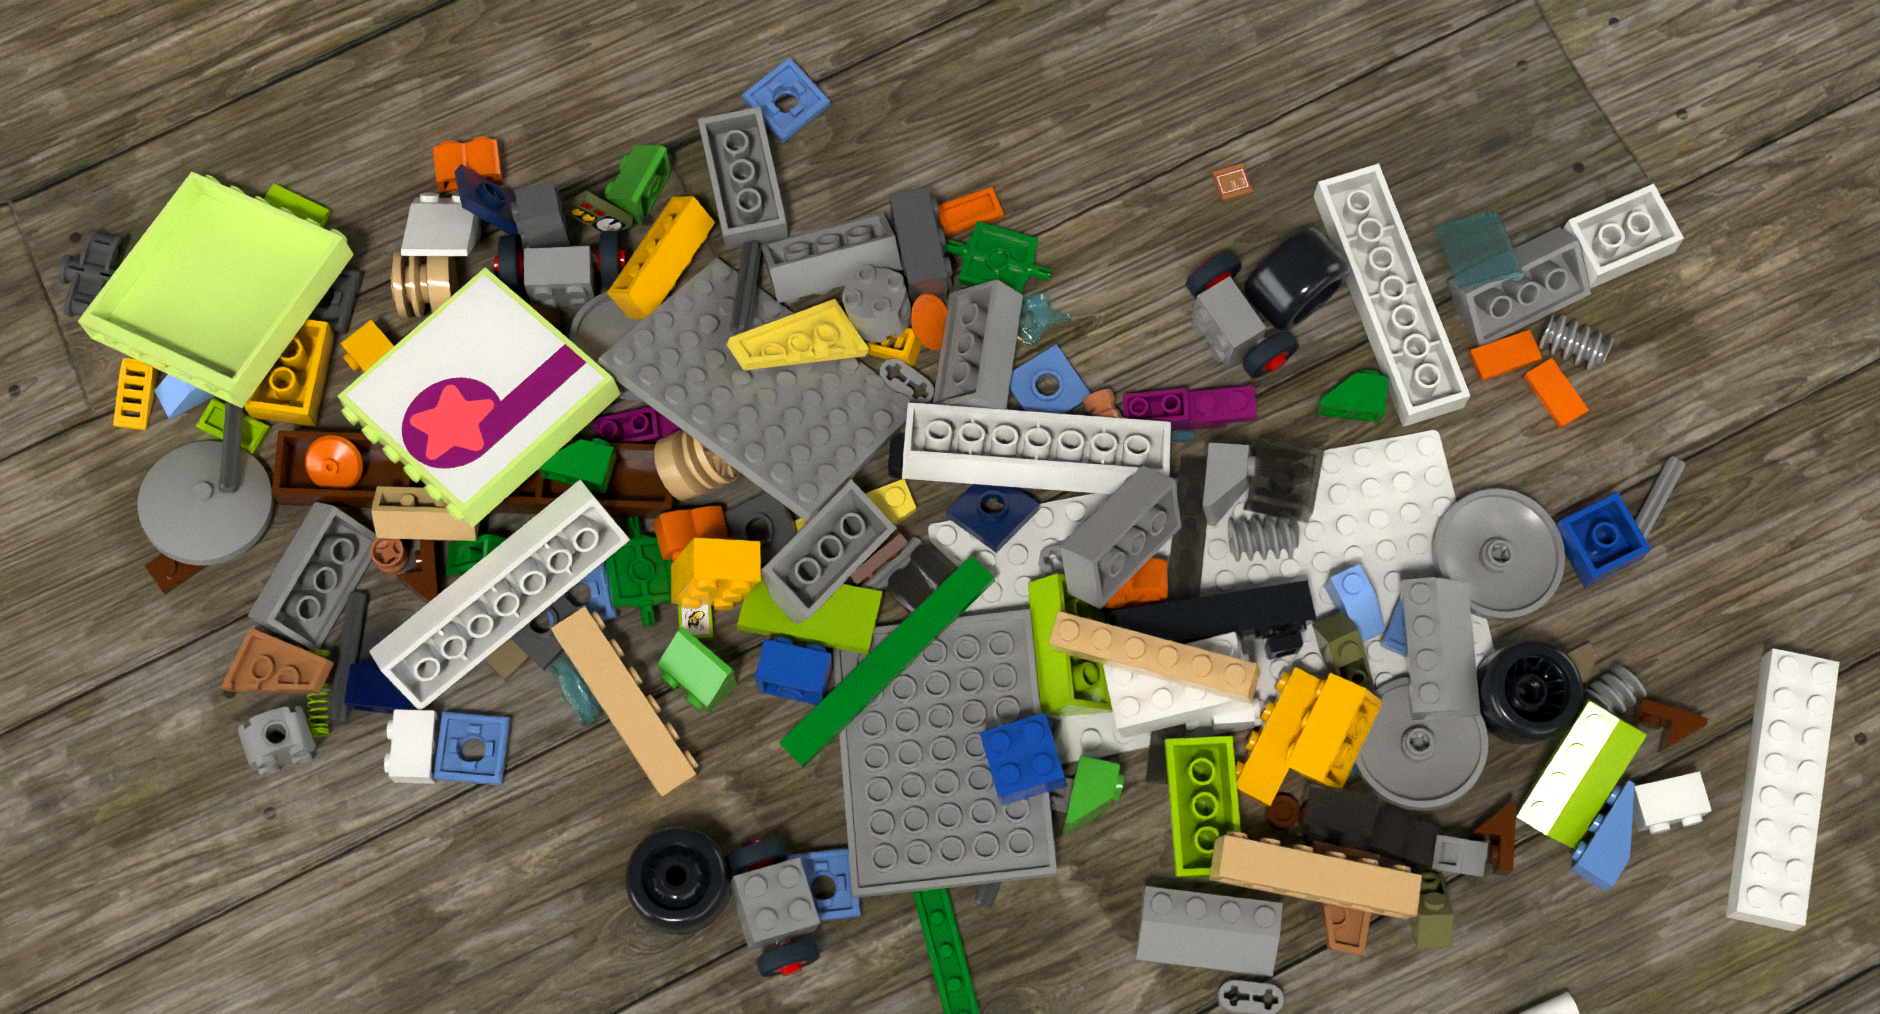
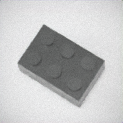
[889,187,952,306]

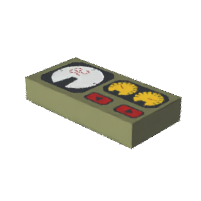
[563,191,633,233]

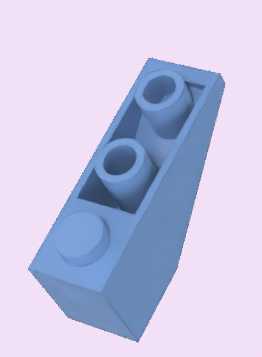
[1570,780,1635,892]

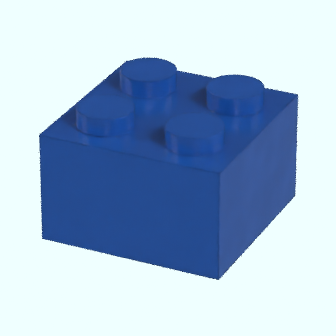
[1556,492,1651,588]
[755,637,833,705]
[979,713,1067,806]

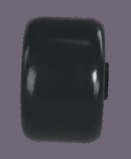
[1244,228,1350,331]
[1476,639,1583,745]
[625,826,731,935]

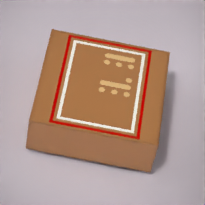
[1212,163,1253,204]

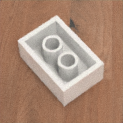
[1563,184,1684,289]

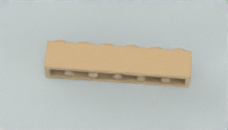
[551,606,699,800]
[1048,611,1261,704]
[1209,831,1422,919]

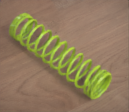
[307,649,330,737]

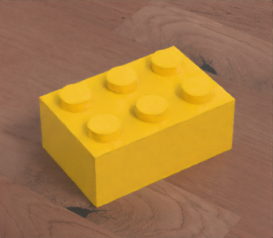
[243,320,335,427]
[671,538,761,611]
[1286,673,1383,794]

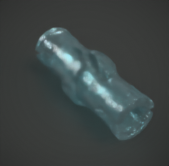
[549,658,601,726]

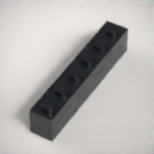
[1107,580,1316,644]

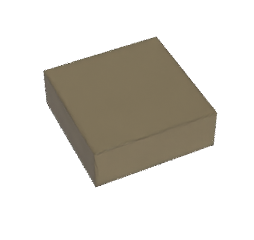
[484,638,530,682]

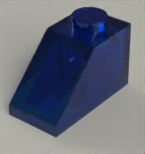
[344,660,417,714]

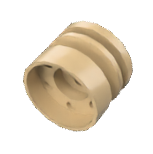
[391,251,459,319]
[654,430,740,502]

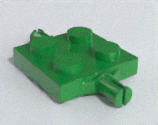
[944,221,1053,294]
[604,516,673,628]

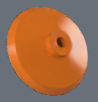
[910,293,947,350]
[305,435,363,490]

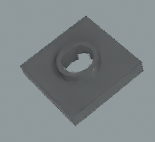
[307,268,362,335]
[723,492,798,568]
[511,595,578,671]

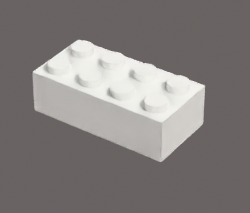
[1103,632,1255,738]

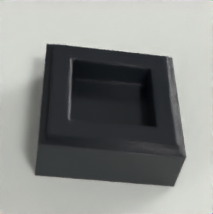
[888,437,904,479]
[1264,633,1303,660]

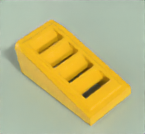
[863,328,922,368]
[113,358,160,431]

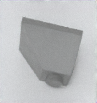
[1202,442,1257,526]

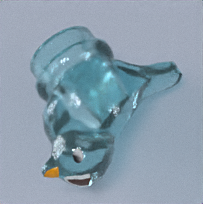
[1017,293,1072,347]

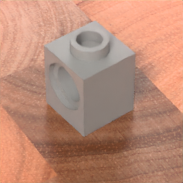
[1432,835,1488,877]

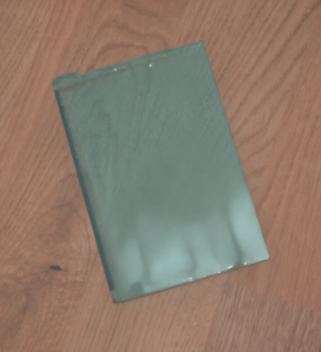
[1434,211,1524,288]

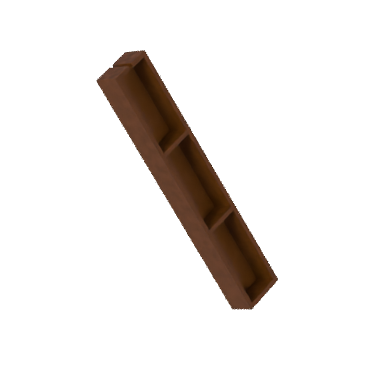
[272,430,676,519]

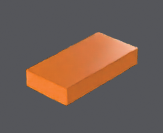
[938,186,1004,238]
[1468,329,1542,382]
[1523,358,1589,429]

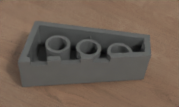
[510,182,572,249]

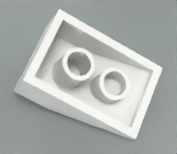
[401,193,482,256]

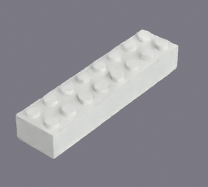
[1313,163,1470,427]
[902,402,1171,494]
[369,480,630,710]
[1726,648,1840,931]

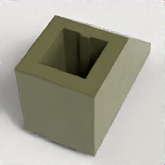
[1312,611,1373,687]
[1410,872,1454,949]

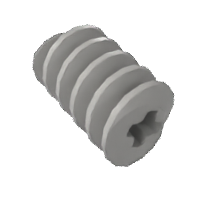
[1539,313,1614,372]
[1228,516,1299,562]
[1581,666,1647,714]

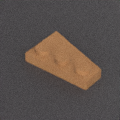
[221,627,334,694]
[1312,841,1381,957]

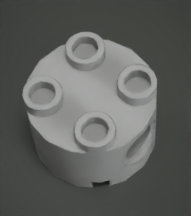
[842,265,912,342]
[237,706,316,777]

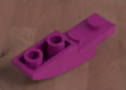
[1122,385,1258,430]
[593,407,684,444]

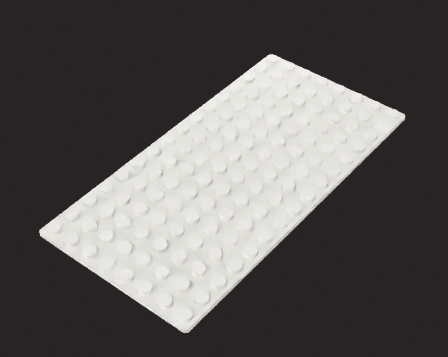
[928,430,1495,765]

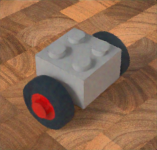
[494,231,626,310]
[1186,251,1299,379]
[726,838,820,977]

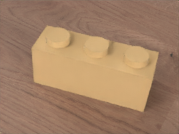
[371,486,480,541]

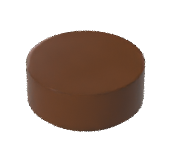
[1264,795,1300,830]

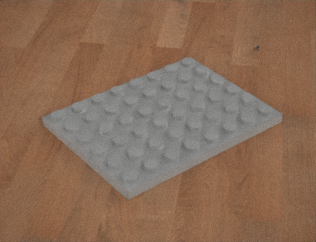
[597,257,911,522]
[832,609,1058,898]

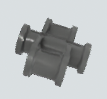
[58,229,126,317]

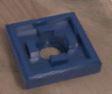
[455,164,518,235]
[946,484,1040,553]

